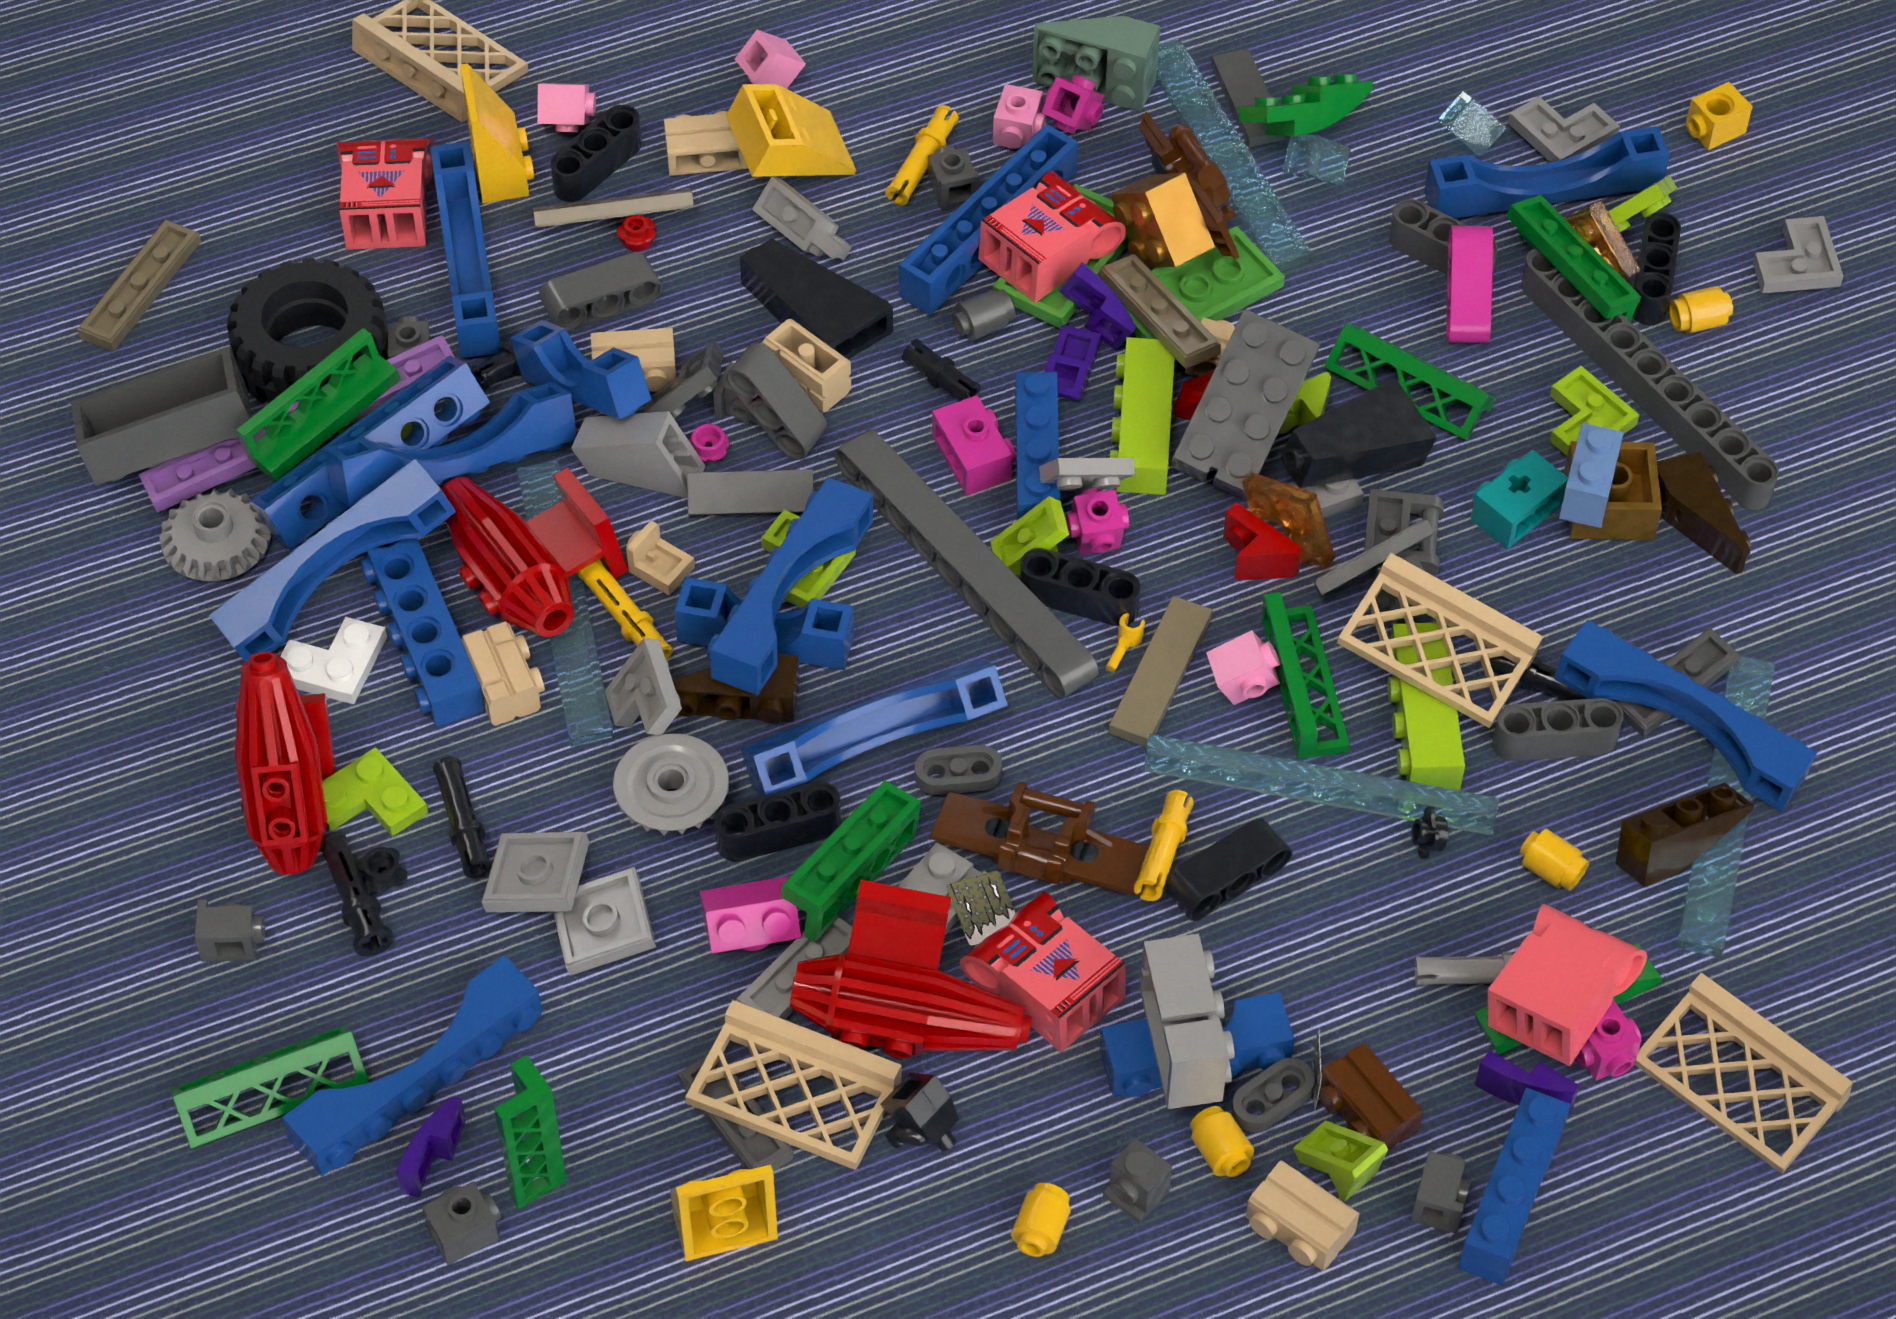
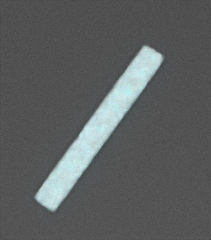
[1157,38,1311,271]
[517,461,614,746]
[1676,656,1775,958]
[1145,734,1499,835]

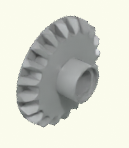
[159,488,271,581]
[613,733,729,836]

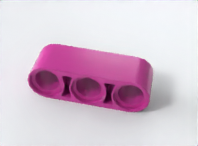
[1446,225,1493,344]

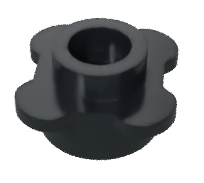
[1411,806,1449,859]
[357,847,408,894]

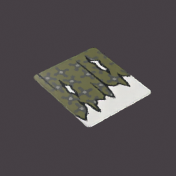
[947,871,1015,945]
[1312,1028,1321,1113]

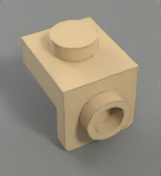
[626,520,695,596]

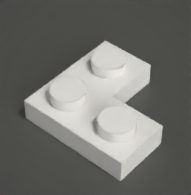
[280,617,387,704]

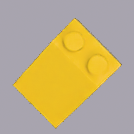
[460,63,534,203]
[670,1165,778,1261]

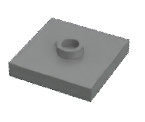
[482,832,589,913]
[553,867,656,976]

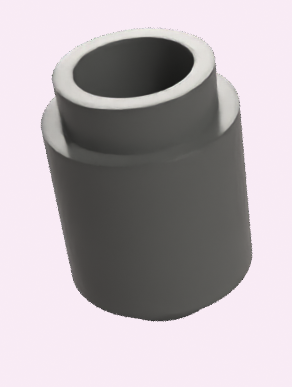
[952,289,1015,341]

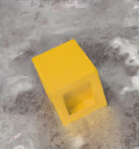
[1685,82,1753,150]

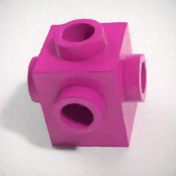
[1041,74,1105,134]
[1066,489,1129,555]
[1575,999,1642,1081]

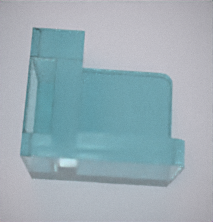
[1438,90,1506,156]
[1283,135,1351,185]

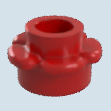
[617,215,656,252]

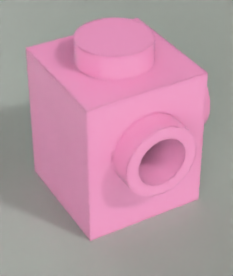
[735,30,806,89]
[537,83,596,132]
[993,84,1046,149]
[1206,630,1280,705]

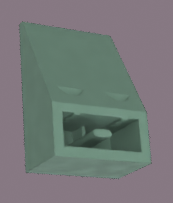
[1032,16,1160,112]

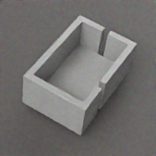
[1140,933,1235,1109]

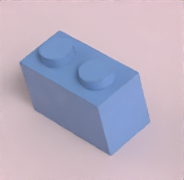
[1559,423,1624,528]

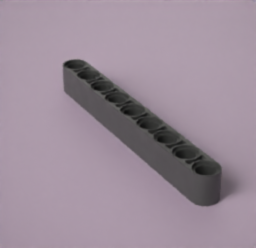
[1521,248,1779,510]
[834,429,1099,699]

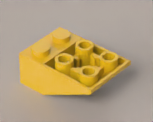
[726,84,857,177]

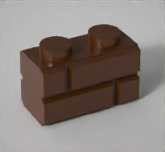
[1318,1043,1423,1151]

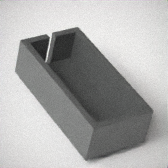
[1171,308,1320,502]
[71,346,252,486]

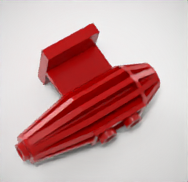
[441,467,628,637]
[234,652,336,874]
[789,880,1032,1059]

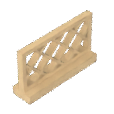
[352,0,528,123]
[1337,553,1543,728]
[1634,973,1853,1174]
[685,1000,902,1170]

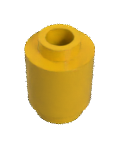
[1669,286,1733,334]
[1519,828,1590,891]
[1190,1106,1254,1177]
[1011,1183,1071,1257]

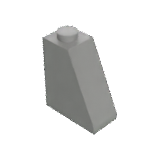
[571,411,705,498]

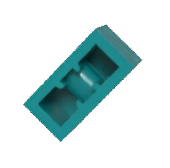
[1471,449,1568,549]

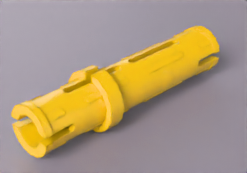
[885,105,959,205]
[577,559,673,660]
[1134,790,1194,901]

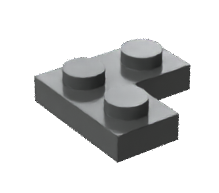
[643,340,724,418]

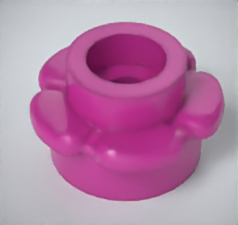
[689,424,729,462]

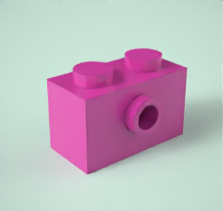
[932,395,1016,496]
[700,876,801,954]

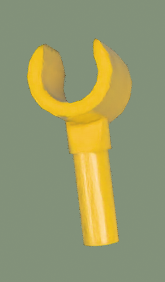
[1106,613,1145,672]

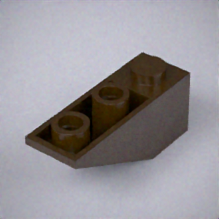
[1657,451,1751,575]
[673,654,800,723]
[1615,782,1754,887]

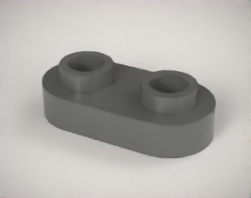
[914,745,1002,795]
[1231,1058,1315,1133]

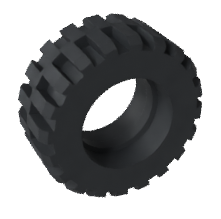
[227,258,388,404]

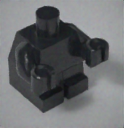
[880,1072,959,1151]

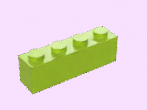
[1110,337,1175,495]
[1383,622,1465,792]

